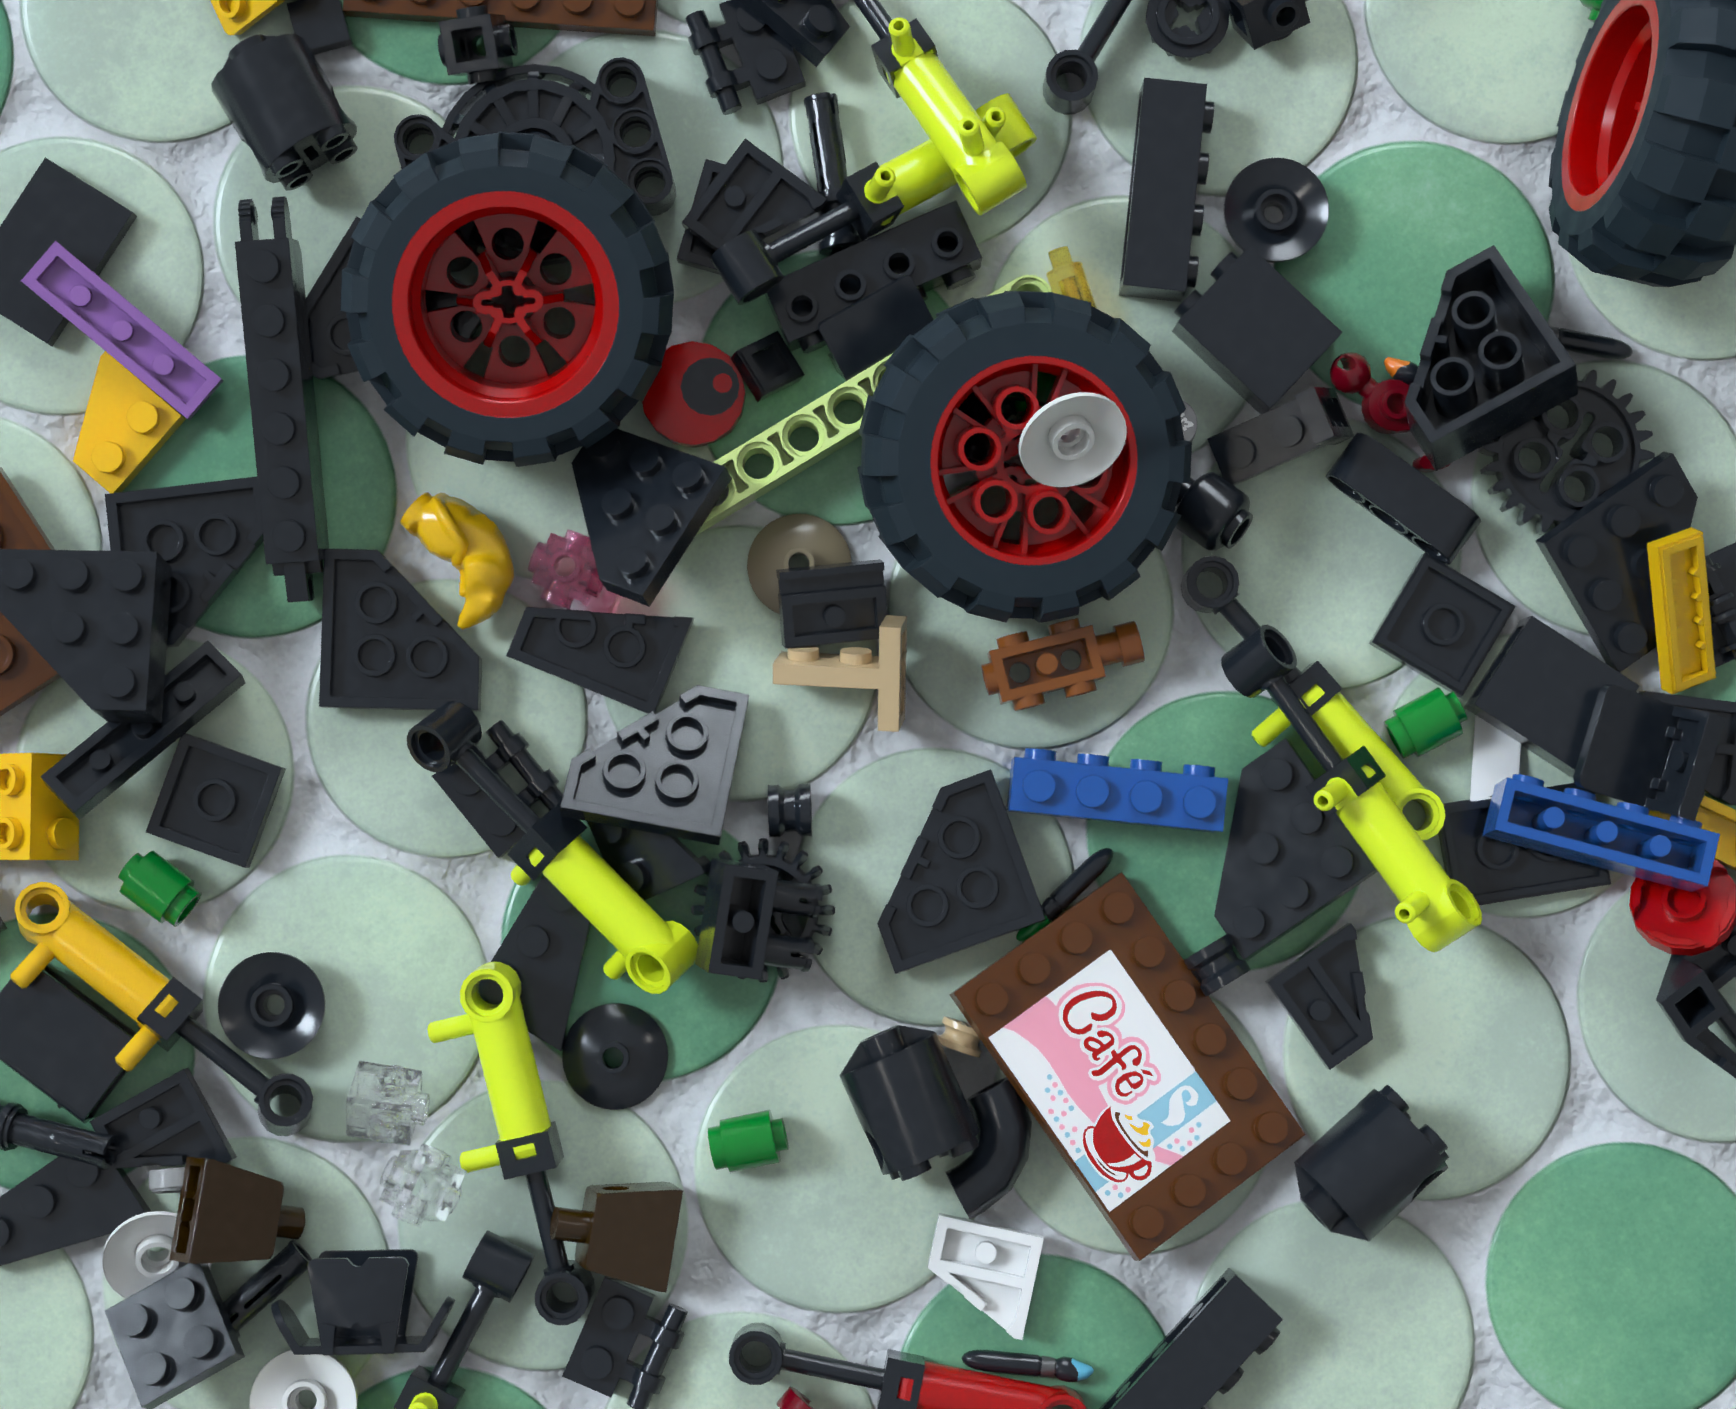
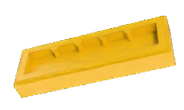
[1647,527,1716,694]

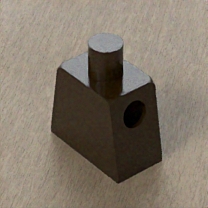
[169,1157,305,1264]
[550,1182,683,1293]

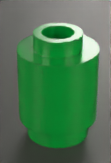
[1384,687,1468,759]
[118,851,202,927]
[708,1110,789,1173]

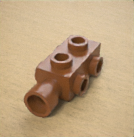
[981,618,1145,711]

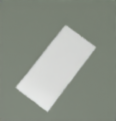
[1470,715,1521,802]

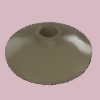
[747,514,852,614]

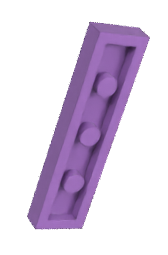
[21,241,223,421]

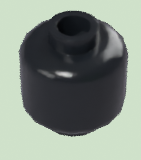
[1175,472,1253,551]

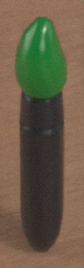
[1016,848,1113,942]

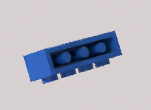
[1006,748,1228,833]
[1482,774,1720,892]

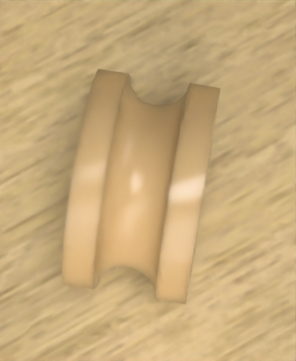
[937,1016,982,1058]

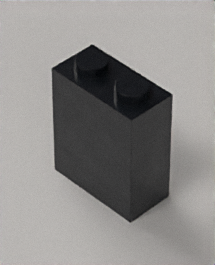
[1172,246,1342,415]
[1464,616,1640,777]

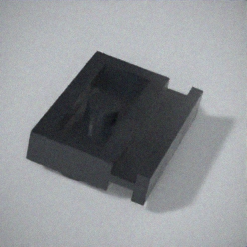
[776,559,888,649]

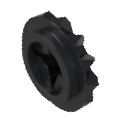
[1145,0,1229,61]

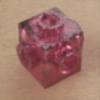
[528,529,604,610]

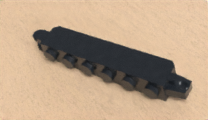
[235,196,329,603]

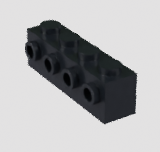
[765,200,982,353]

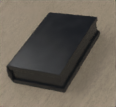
[0,966,136,1123]

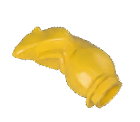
[400,492,514,630]

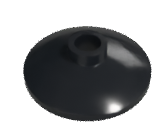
[1223,158,1329,262]
[218,952,325,1059]
[562,1003,668,1110]

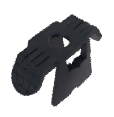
[271,1249,456,1355]

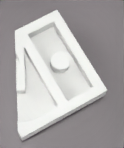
[928,1213,1044,1340]

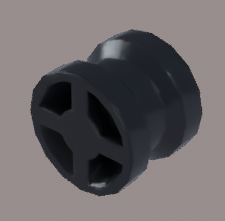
[768,784,812,837]
[1183,933,1251,997]

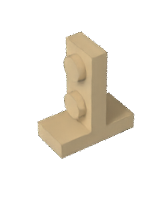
[773,615,907,732]

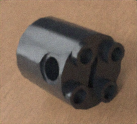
[211,34,358,191]
[839,1025,980,1181]
[1294,1085,1449,1242]

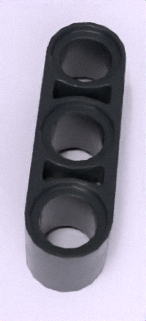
[1326,432,1481,565]

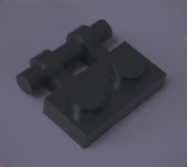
[685,0,806,115]
[432,720,563,858]
[562,1276,688,1409]

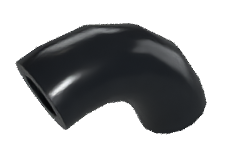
[945,1077,1032,1219]

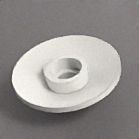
[1019,392,1127,487]
[102,1211,212,1299]
[249,1350,358,1409]

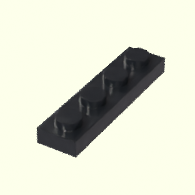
[40,640,245,820]

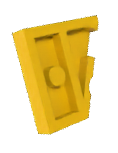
[73,351,186,493]

